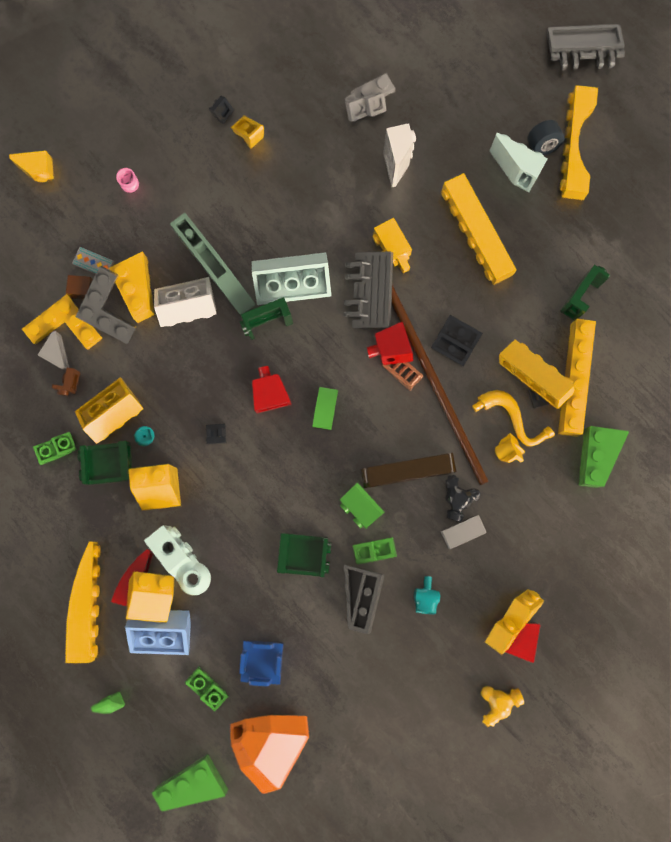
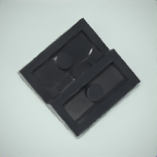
[431,315,483,367]

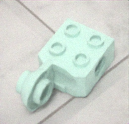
[144,525,211,595]

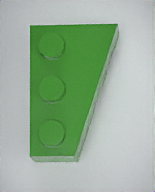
[578,426,629,488]
[152,754,228,811]

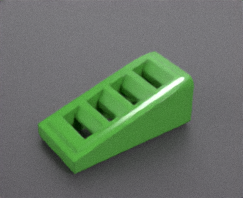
[91,692,125,714]

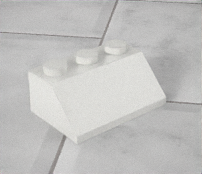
[384,123,416,187]
[154,277,216,327]

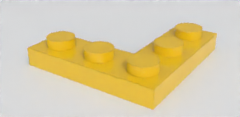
[22,294,102,350]

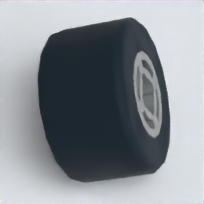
[527,120,565,156]

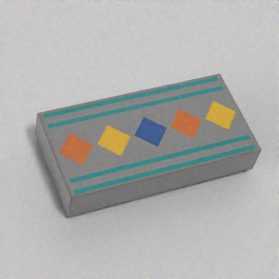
[72,247,115,274]

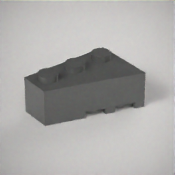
[344,565,385,634]

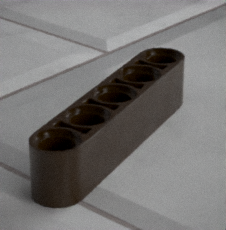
[360,453,457,488]

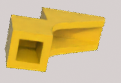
[485,589,544,654]

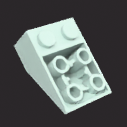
[490,132,547,192]

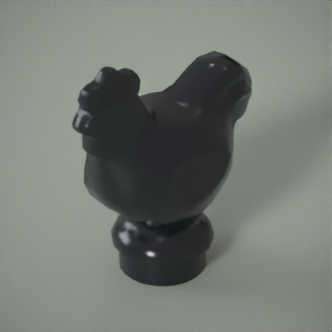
[445,475,481,522]

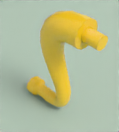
[472,390,555,446]

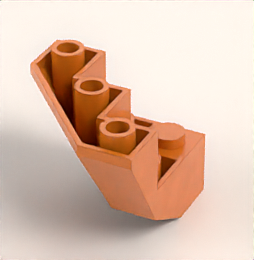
[230,715,309,794]

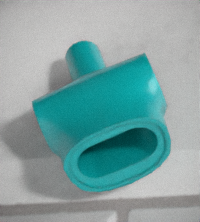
[414,576,440,614]

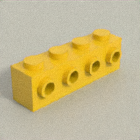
[499,339,575,409]

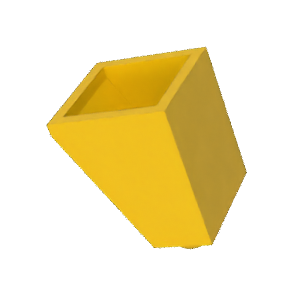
[129,464,181,511]

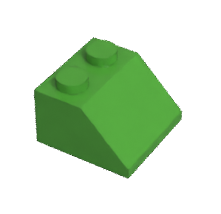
[340,482,384,529]

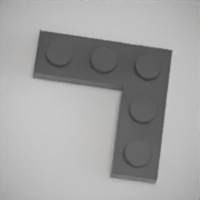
[76,266,137,344]

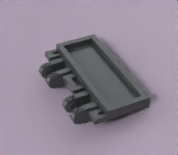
[547,24,625,70]
[343,251,393,329]

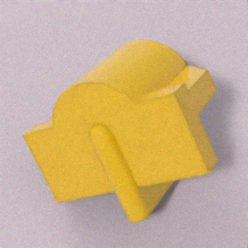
[495,433,525,463]

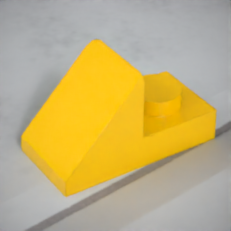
[231,116,264,148]

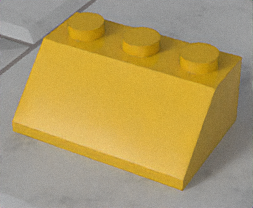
[75,377,143,444]

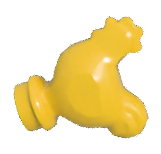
[481,686,524,727]

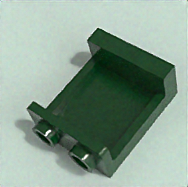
[560,264,610,321]
[239,297,293,340]
[77,441,132,485]
[277,533,332,577]

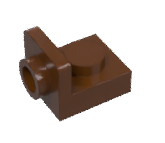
[52,367,80,396]

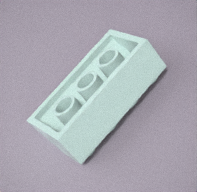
[252,253,331,305]

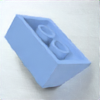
[125,610,191,655]

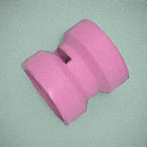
[116,168,139,193]

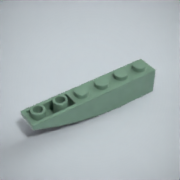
[170,213,256,316]

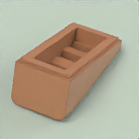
[382,362,423,391]

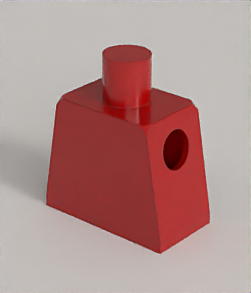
[366,322,413,365]
[252,366,291,413]
[492,622,540,663]

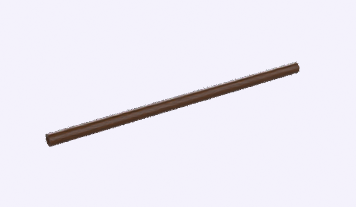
[391,285,488,485]

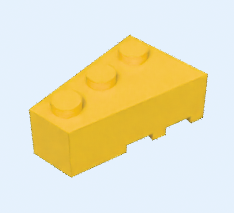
[109,251,155,323]

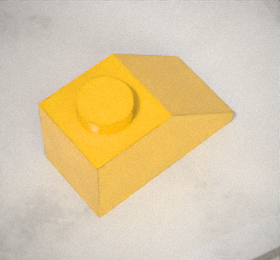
[9,151,54,182]

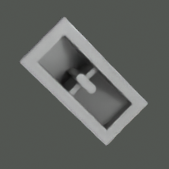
[38,331,69,371]

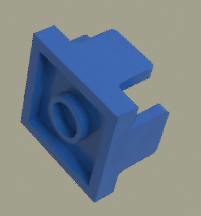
[240,640,283,686]

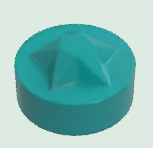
[134,426,155,446]

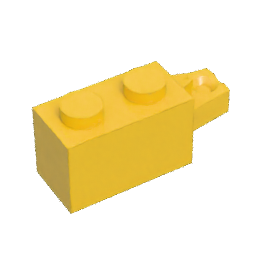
[372,218,412,273]

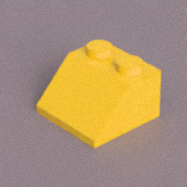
[126,572,174,623]

